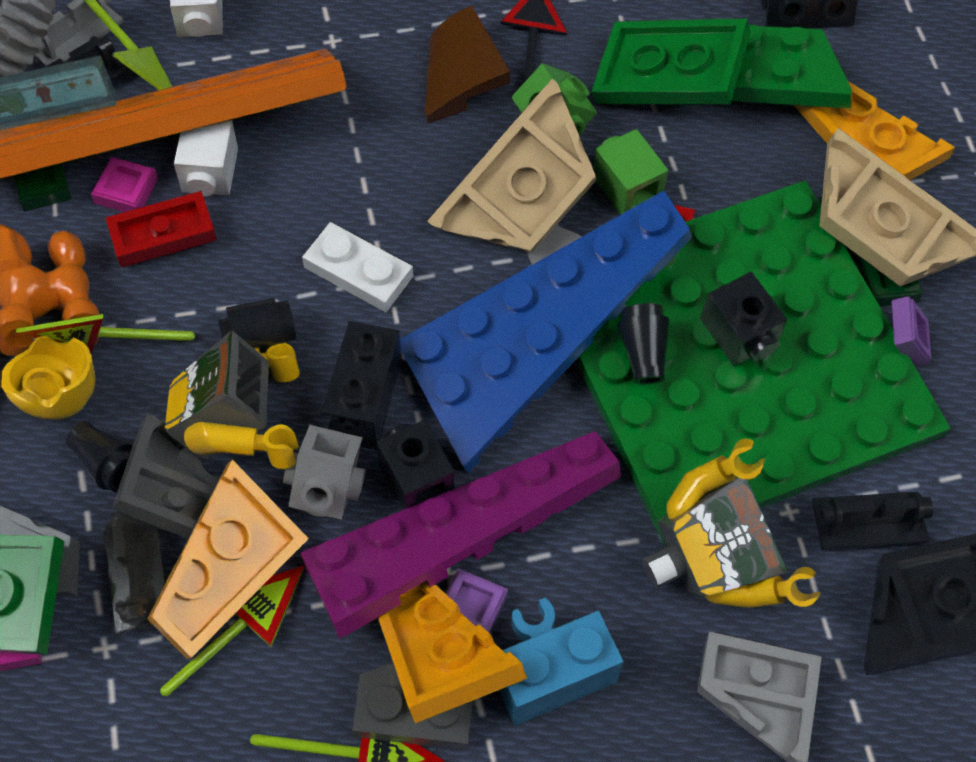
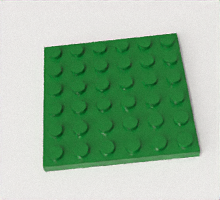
[575,180,951,546]

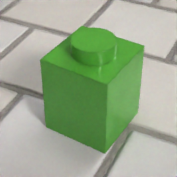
[593,129,669,215]

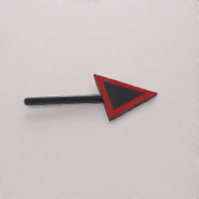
[500,0,567,84]

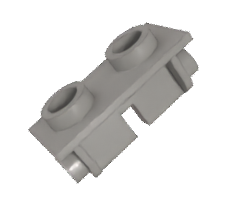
[34,0,124,66]

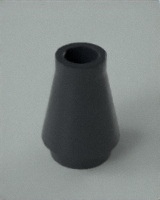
[617,303,670,385]
[66,421,133,493]

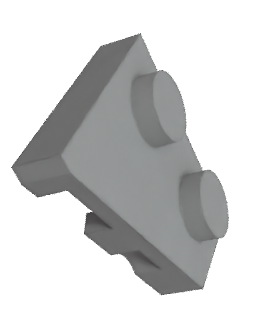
[697,632,822,762]

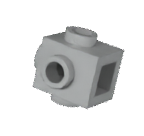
[283,425,366,520]

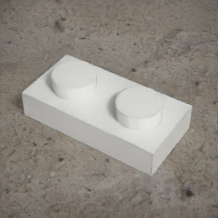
[302,222,413,312]

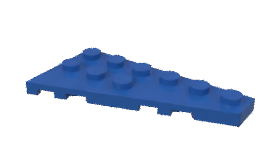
[400,191,691,473]

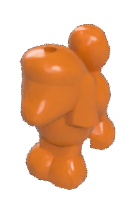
[0,224,100,356]

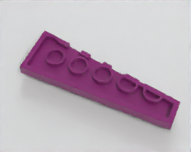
[300,431,621,639]

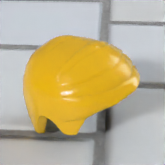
[1,335,96,420]

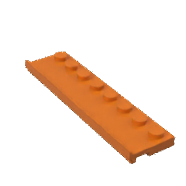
[0,49,347,178]

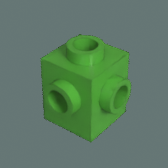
[512,63,597,136]

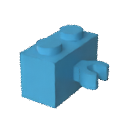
[499,598,624,726]

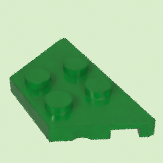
[732,25,852,109]

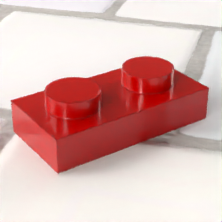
[105,191,217,268]

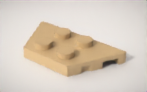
[427,79,597,253]
[819,128,976,286]

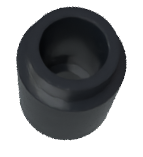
[218,298,297,353]

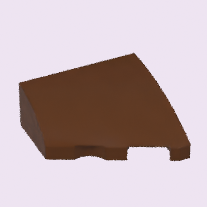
[425,5,510,124]

